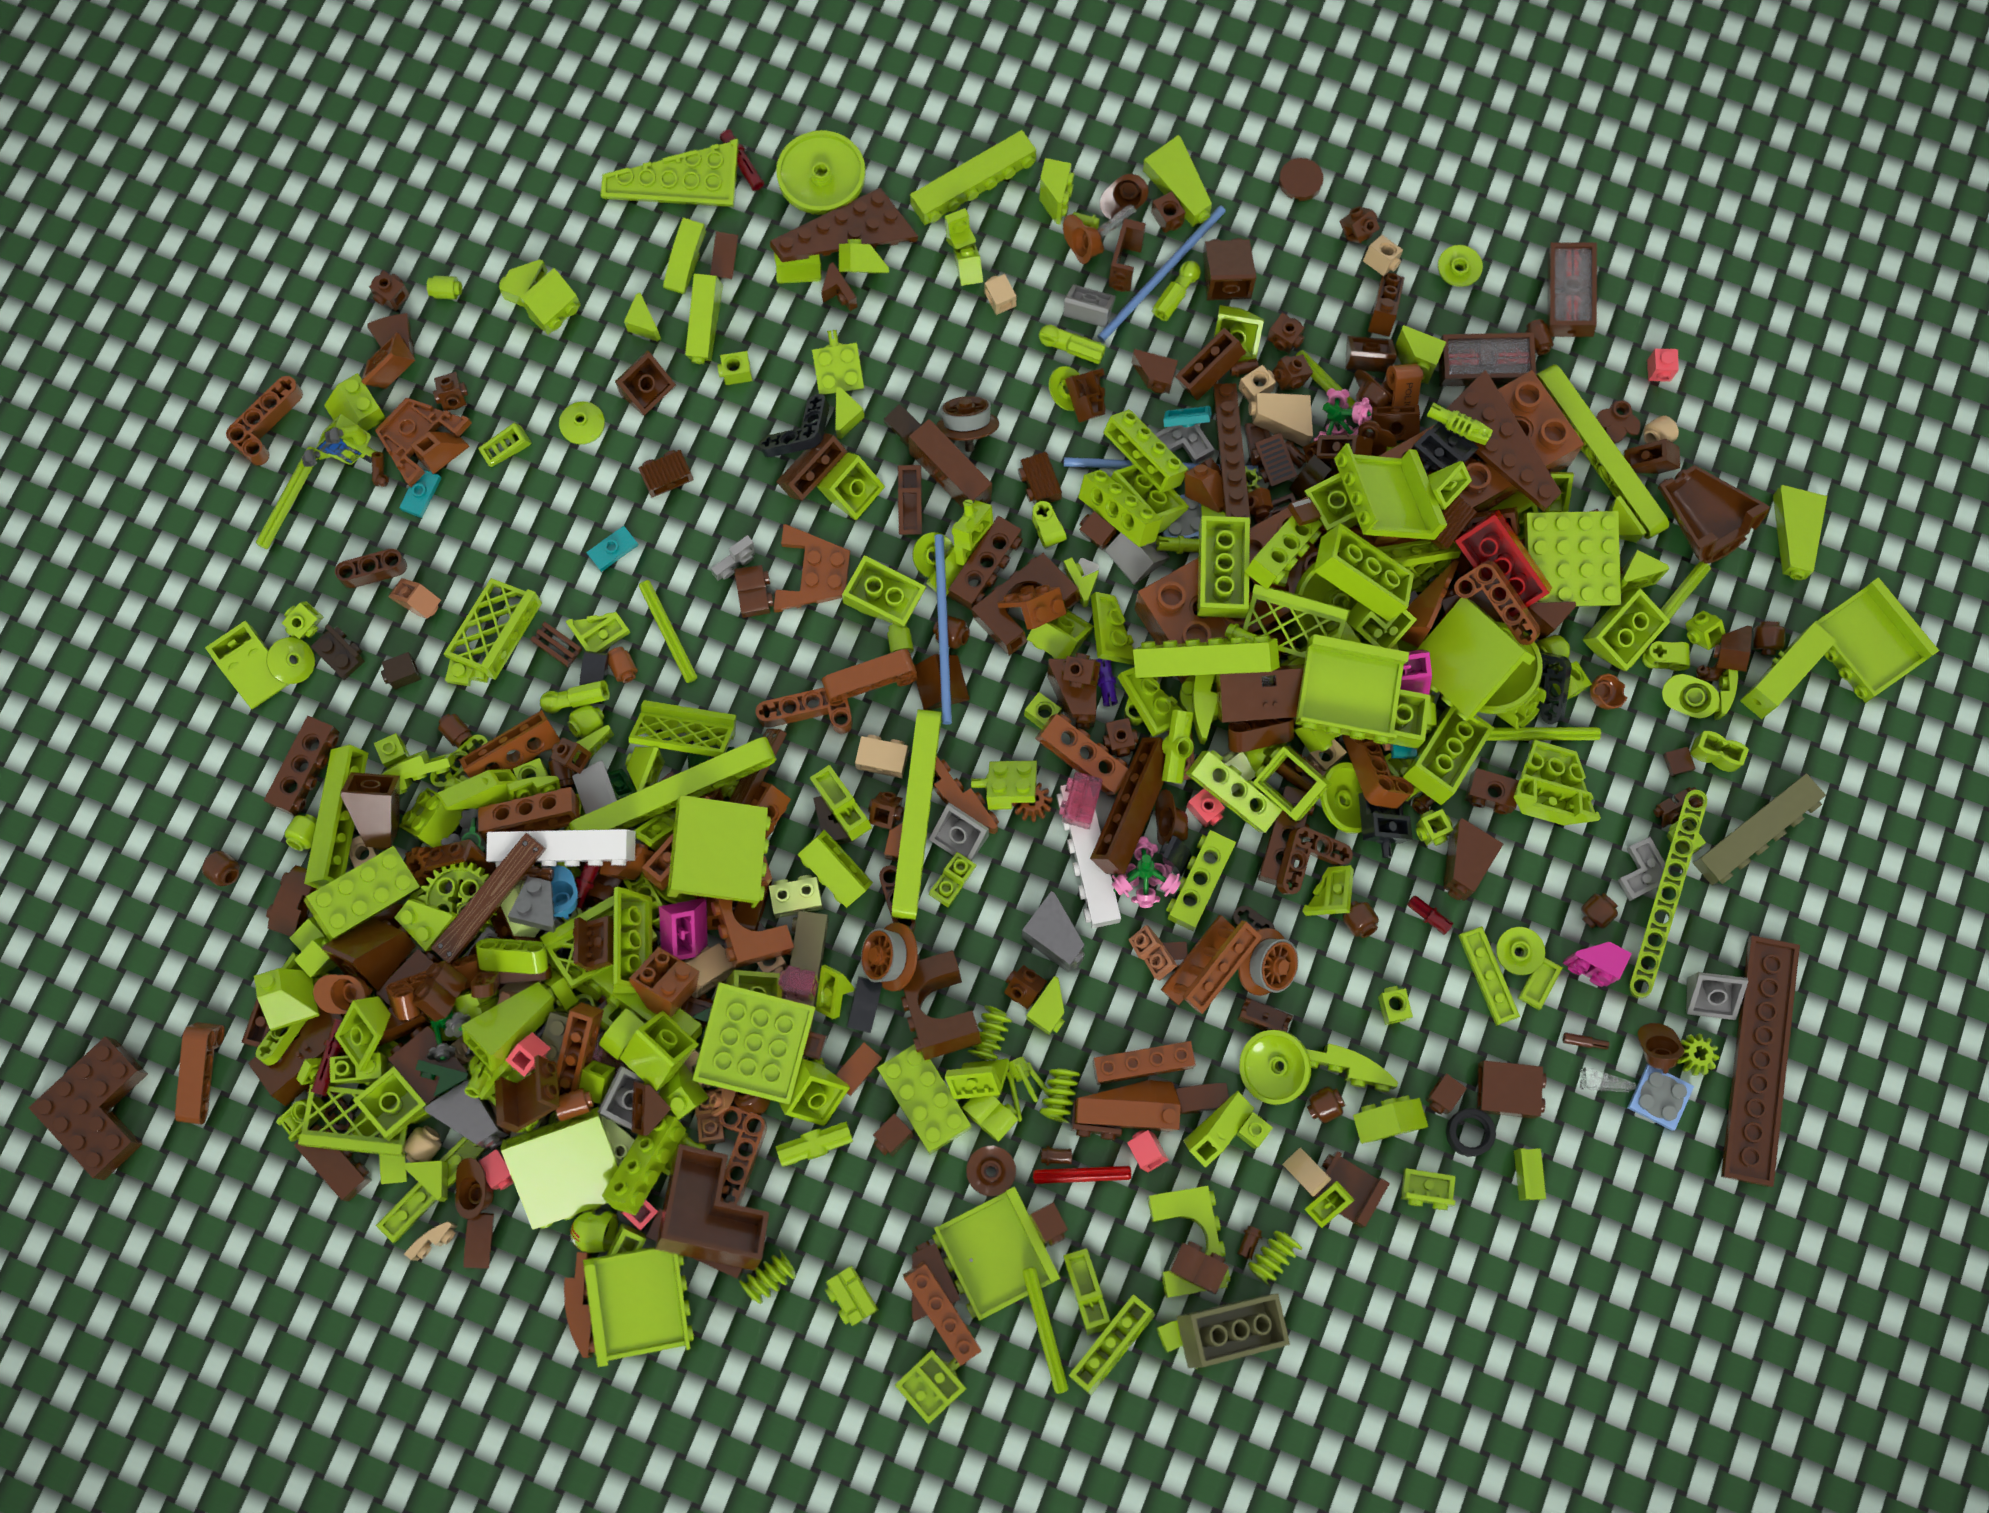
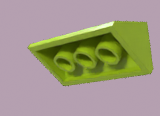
[613,887,652,994]

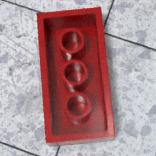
[1455,509,1552,617]

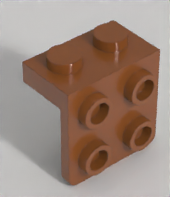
[997,584,1067,630]

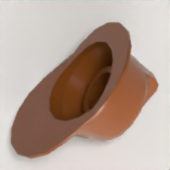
[1063,214,1105,264]
[313,974,372,1014]

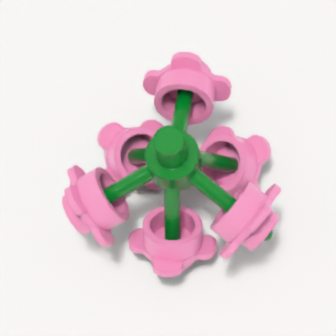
[1314,388,1372,441]
[1111,836,1181,908]

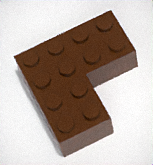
[28,1036,148,1180]
[655,1144,769,1271]

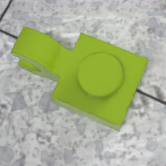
[445,659,489,687]

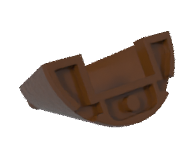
[1658,465,1770,564]

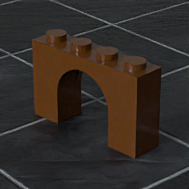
[971,553,1081,656]
[898,950,982,1060]

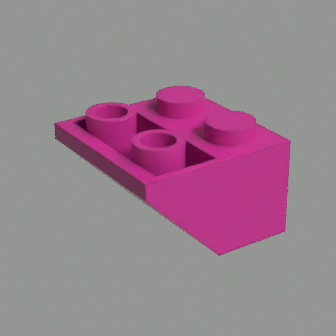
[1400,649,1432,695]
[659,898,708,960]
[1563,942,1632,987]

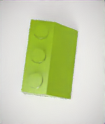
[1111,465,1189,533]
[1582,588,1671,671]

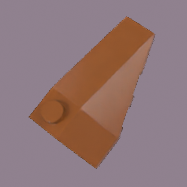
[1400,560,1459,647]
[1075,1080,1180,1132]

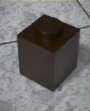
[381,652,422,689]

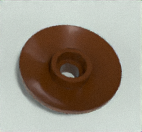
[966,1146,1016,1196]

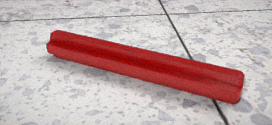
[1033,1166,1131,1184]

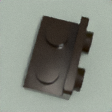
[310,624,365,680]

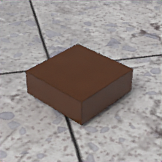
[1663,747,1696,777]

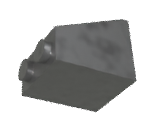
[1022,891,1085,972]
[424,1079,508,1149]

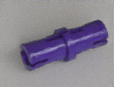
[1096,658,1118,706]

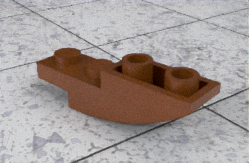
[934,757,999,834]
[564,1252,595,1358]

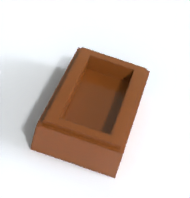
[836,1042,883,1097]

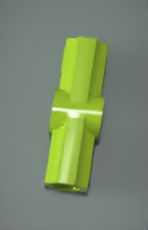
[1162,710,1194,784]
[775,1122,853,1167]

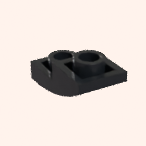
[579,651,608,704]
[1161,836,1192,877]
[847,976,882,1033]

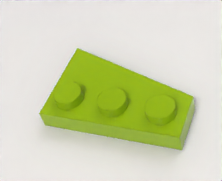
[1091,592,1134,665]
[1117,667,1188,737]

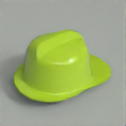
[1662,674,1720,718]

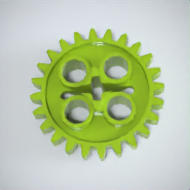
[419,862,497,938]

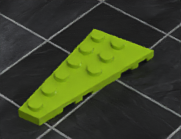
[601,139,739,207]

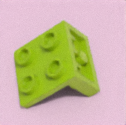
[945,1059,1010,1099]

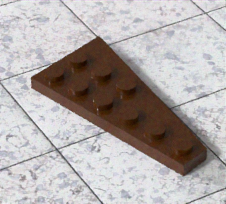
[770,187,918,263]
[1447,370,1562,512]

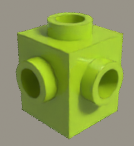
[282,601,324,639]
[1685,610,1726,650]
[1416,809,1453,846]

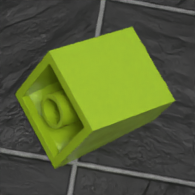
[620,1010,699,1092]

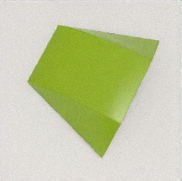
[1514,740,1601,826]

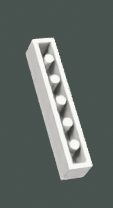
[1056,780,1121,929]
[486,829,636,867]

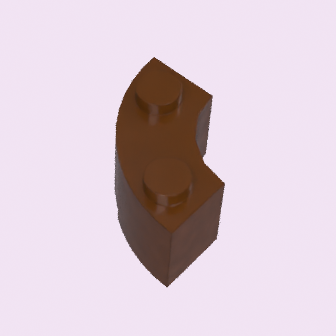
[266,865,318,937]

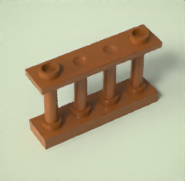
[1161,915,1262,1014]

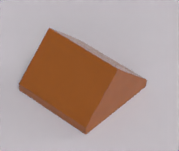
[361,332,415,389]

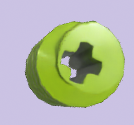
[967,1005,1012,1060]
[1040,1068,1080,1123]
[1248,1231,1303,1287]
[739,1250,796,1304]

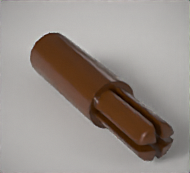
[1562,1032,1609,1050]

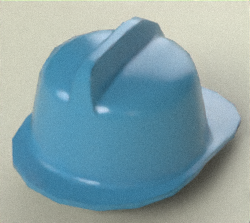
[551,865,578,920]

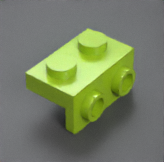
[1401,1168,1456,1210]

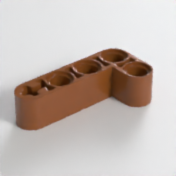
[226,376,303,466]
[1454,561,1540,645]
[821,649,917,703]
[756,688,853,734]
[1342,734,1414,808]
[386,954,479,1020]
[175,1022,225,1125]
[719,1106,767,1205]

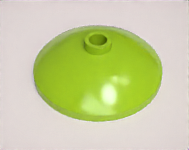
[1320,762,1362,834]
[1239,1030,1311,1105]

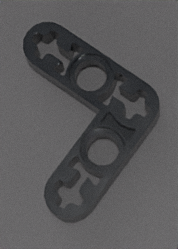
[759,394,830,457]
[1540,651,1572,724]

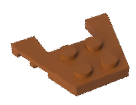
[375,398,472,487]
[773,524,851,613]

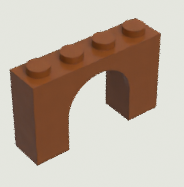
[711,856,794,969]

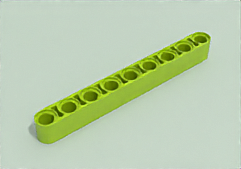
[1536,364,1669,539]
[891,709,942,920]
[568,737,777,830]
[1629,790,1708,999]

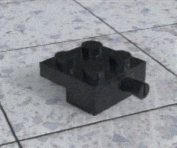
[1412,422,1479,474]
[1358,792,1413,858]

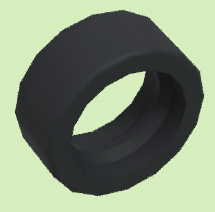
[1446,1108,1496,1157]

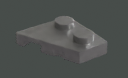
[508,876,556,932]

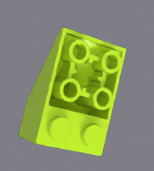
[205,621,289,710]

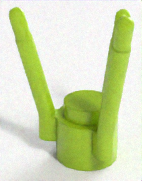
[1006,1057,1048,1122]

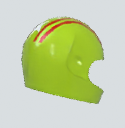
[570,1211,618,1253]

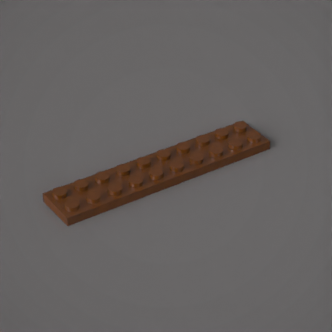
[1721,935,1800,1187]

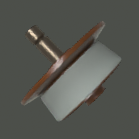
[936,396,999,452]

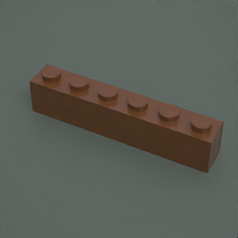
[1090,737,1166,875]

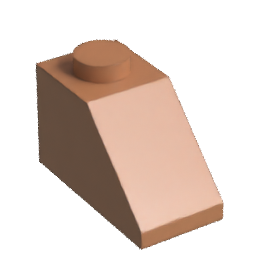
[388,578,441,619]

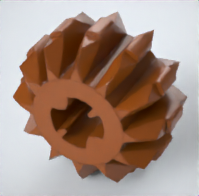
[1012,783,1052,822]
[404,846,442,887]

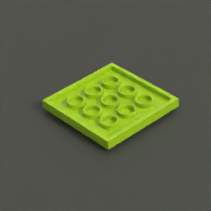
[1524,511,1621,607]
[692,982,816,1105]

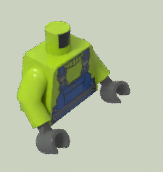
[302,414,377,467]

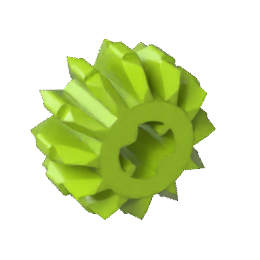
[1678,1034,1720,1076]

